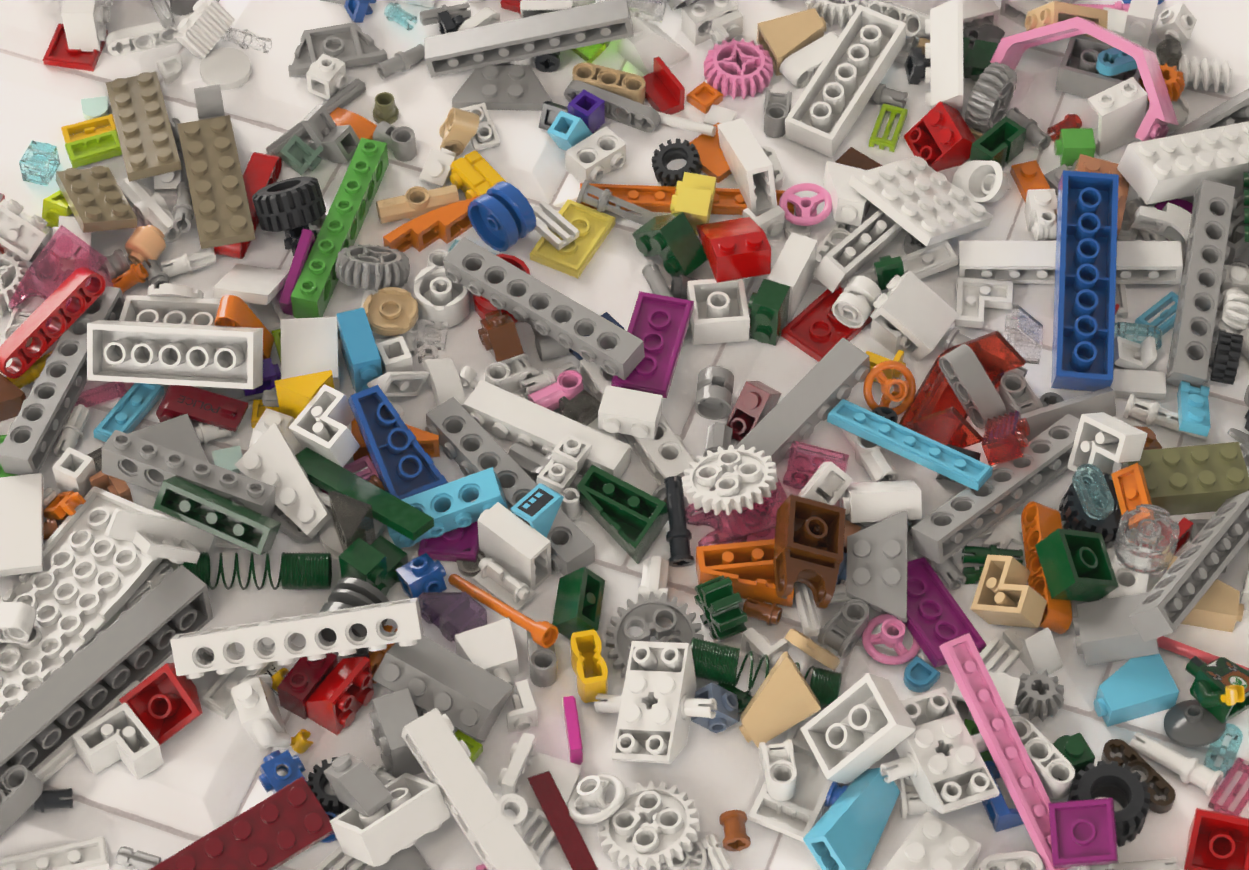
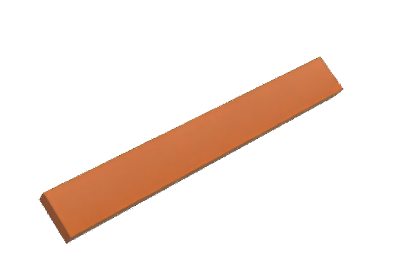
[580,183,794,216]

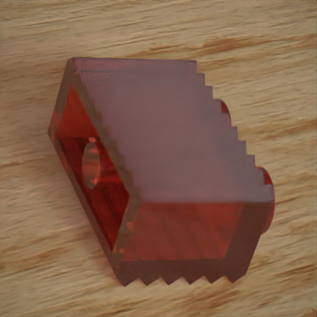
[981,410,1030,466]

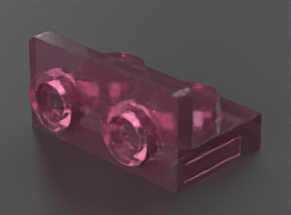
[782,440,849,489]

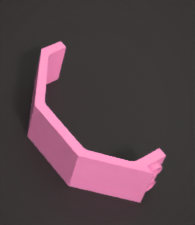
[990,17,1179,141]

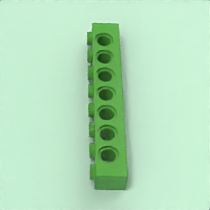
[291,138,389,318]

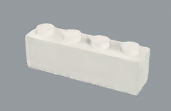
[812,209,902,293]

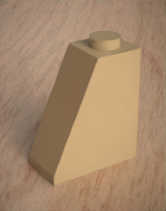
[757,8,827,76]
[1166,555,1244,633]
[739,651,821,748]

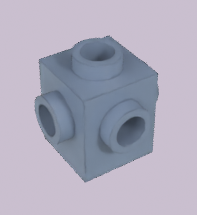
[691,682,739,734]

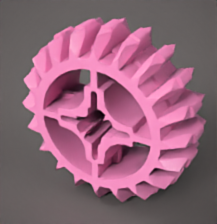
[704,37,773,100]

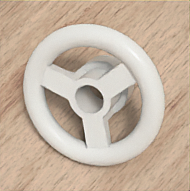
[567,774,626,824]

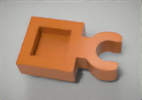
[44,491,86,520]

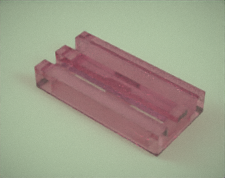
[1208,757,1249,816]

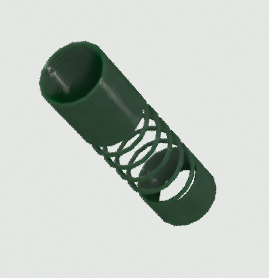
[179,552,332,590]
[690,637,842,708]

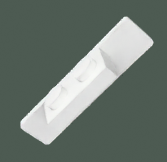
[105,508,215,564]

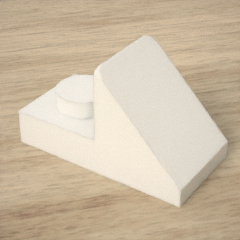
[1002,626,1063,675]

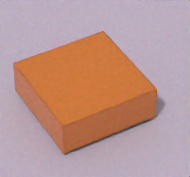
[686,81,723,114]

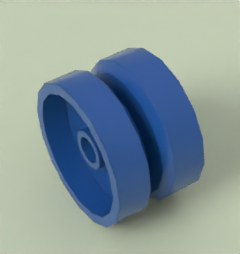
[468,181,536,252]

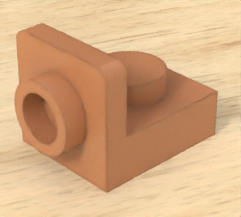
[89,470,133,502]

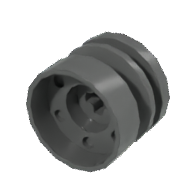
[319,577,390,657]

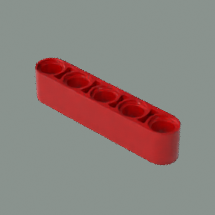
[214,152,282,259]
[0,267,106,379]

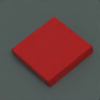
[43,23,108,72]

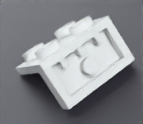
[0,199,50,262]

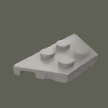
[288,22,388,78]
[452,65,552,111]
[846,511,908,623]

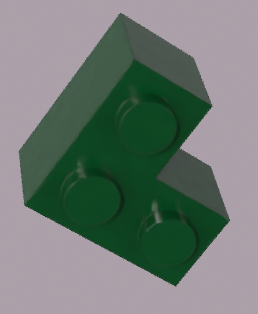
[632,212,708,277]
[338,535,408,596]

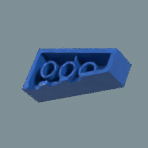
[348,385,449,500]

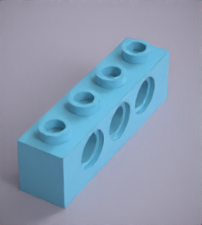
[387,467,508,549]

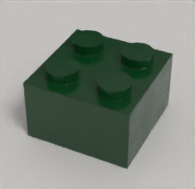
[1035,528,1119,602]

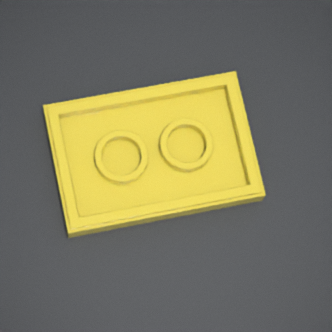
[530,199,616,279]

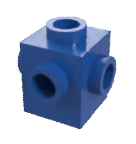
[396,553,447,605]
[258,750,307,794]

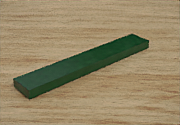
[295,447,434,541]

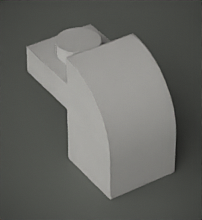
[301,105,360,163]

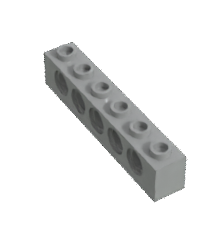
[102,430,275,518]

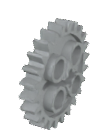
[605,592,704,679]

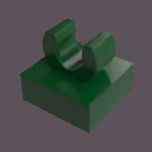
[873,255,905,291]

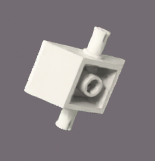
[595,641,717,764]
[880,687,1000,814]

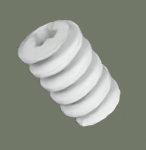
[1177,55,1232,94]

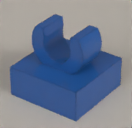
[344,0,376,23]

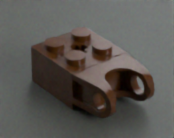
[773,494,846,609]

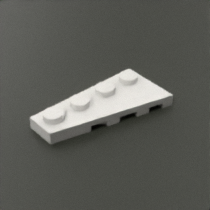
[235,422,332,539]

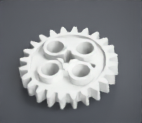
[681,445,778,515]
[597,780,701,870]

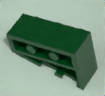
[576,465,668,564]

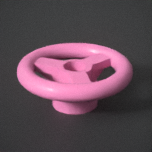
[779,183,832,226]
[862,613,921,665]

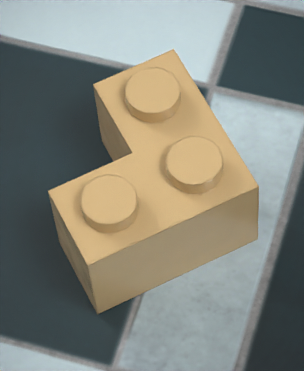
[970,555,1047,628]

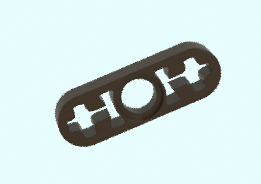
[1101,739,1176,814]

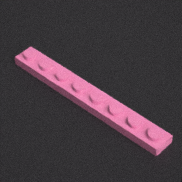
[939,633,1071,870]

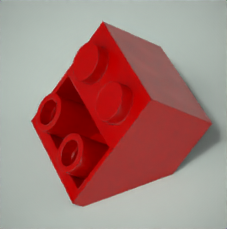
[903,101,976,172]
[305,656,374,735]

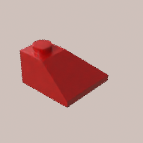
[119,663,203,746]

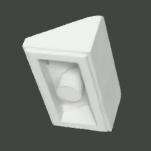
[367,371,429,397]

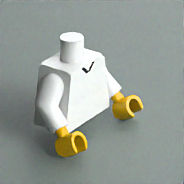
[231,668,314,754]

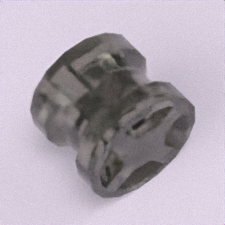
[1156,39,1184,67]

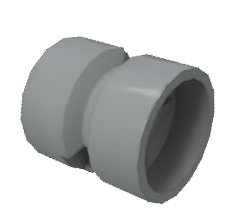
[695,366,734,420]

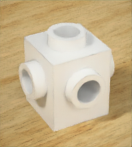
[1154,2,1197,48]
[306,54,348,100]

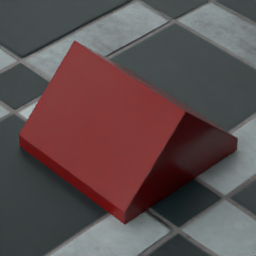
[1184,808,1249,870]

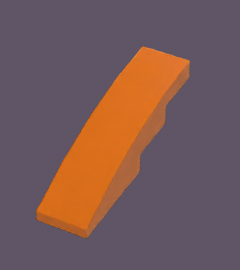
[383,197,477,252]

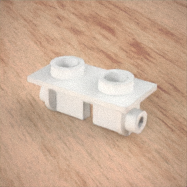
[473,557,537,611]

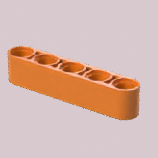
[1021,501,1072,634]

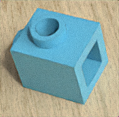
[547,111,592,151]

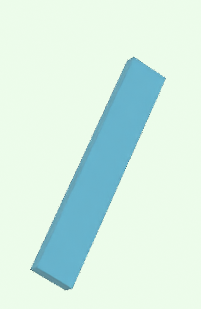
[827,399,993,491]

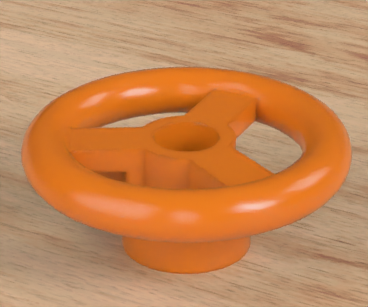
[863,361,916,415]

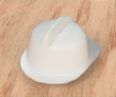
[952,160,1012,203]

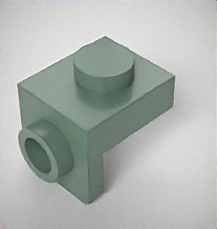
[277,135,324,176]

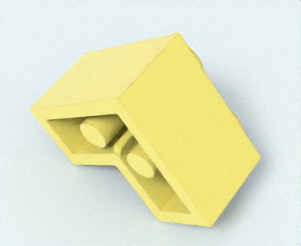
[670,172,716,236]

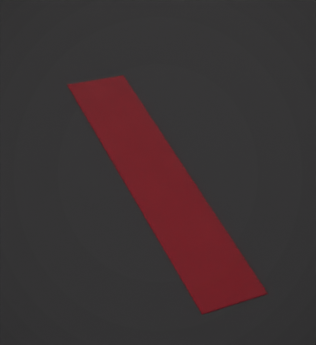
[527,771,598,870]

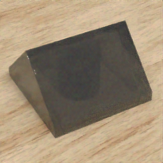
[328,491,376,552]

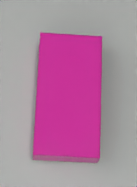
[563,696,583,765]

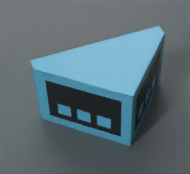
[511,483,564,538]

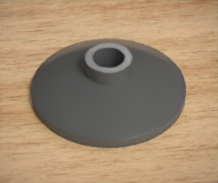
[1164,699,1226,747]

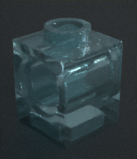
[19,140,61,187]

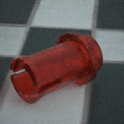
[1047,114,1082,142]

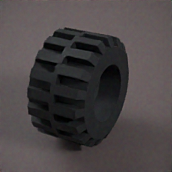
[252,176,327,232]
[1067,760,1151,847]

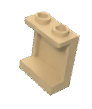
[1025,1,1108,39]

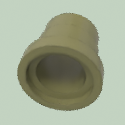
[373,92,399,124]

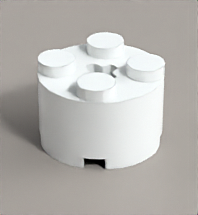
[413,265,470,332]

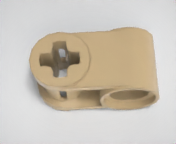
[439,107,479,157]

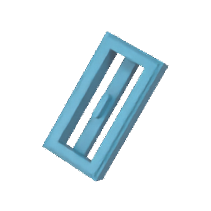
[1134,291,1179,341]

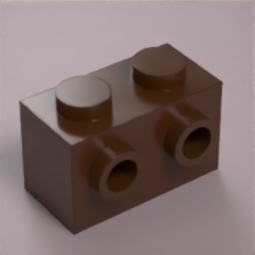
[477,310,524,362]

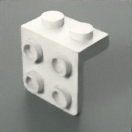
[498,732,581,812]

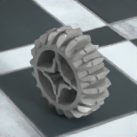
[964,62,1017,133]
[335,244,410,291]

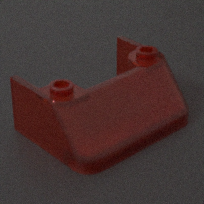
[899,330,1026,448]

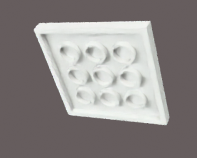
[848,156,993,247]

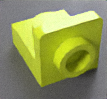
[42,190,72,228]

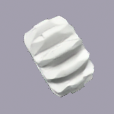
[1216,288,1249,334]

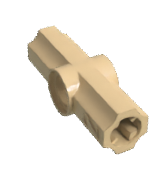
[376,185,460,224]

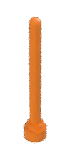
[448,574,559,648]

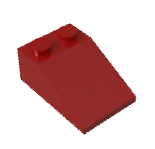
[696,217,771,283]

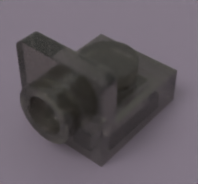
[559,389,601,426]

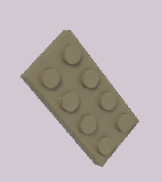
[56,166,137,233]

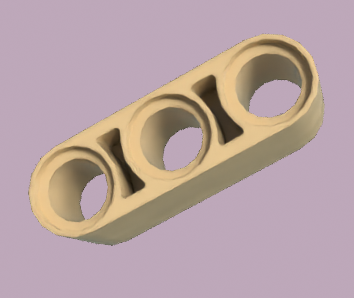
[572,62,645,104]

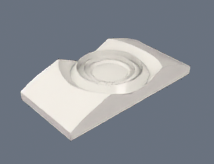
[748,720,833,842]

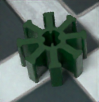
[694,575,748,642]

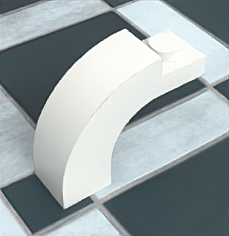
[1131,203,1211,284]

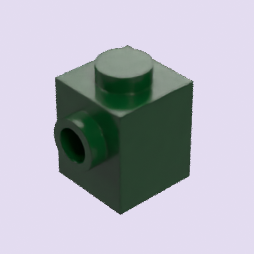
[1052,732,1096,781]

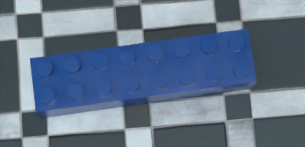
[1051,170,1119,392]

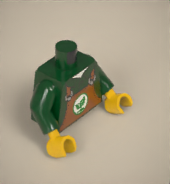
[1185,656,1249,723]

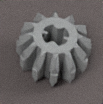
[1015,668,1065,722]

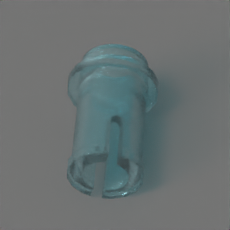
[384,2,418,31]

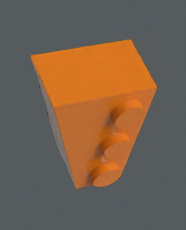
[695,539,794,607]

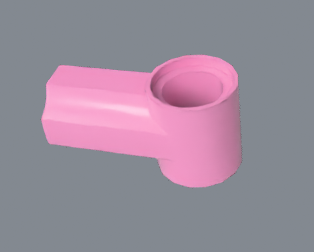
[527,370,585,411]

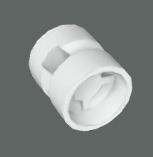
[832,275,882,328]

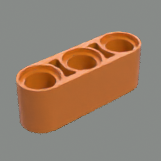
[215,295,274,359]

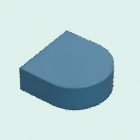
[903,656,941,693]

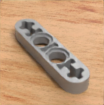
[564,80,661,133]

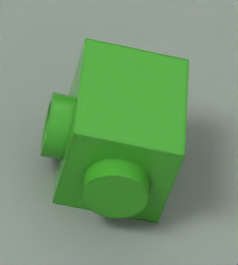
[1054,128,1096,166]

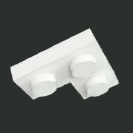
[955,277,1013,329]

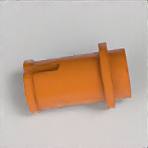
[111,263,149,294]

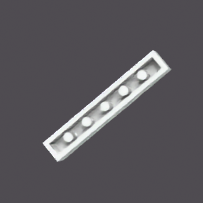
[464,380,631,479]

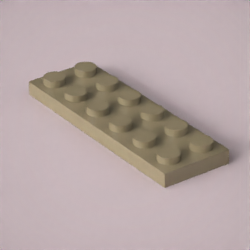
[106,71,182,182]
[177,115,256,249]

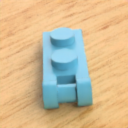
[1177,381,1211,437]

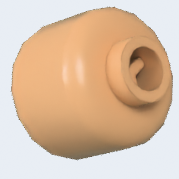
[125,225,166,266]

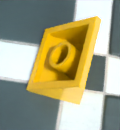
[275,370,335,419]

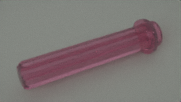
[71,382,127,413]

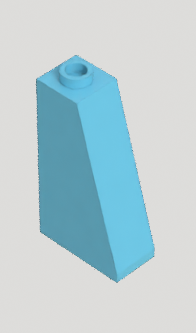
[803,767,900,870]

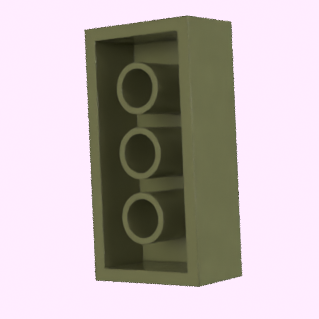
[1121,442,1249,517]

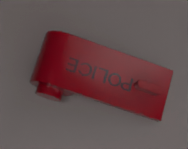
[156,385,249,432]

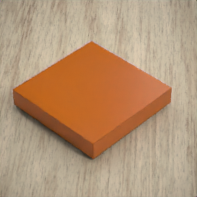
[689,122,732,183]

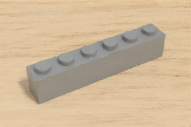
[734,338,870,467]

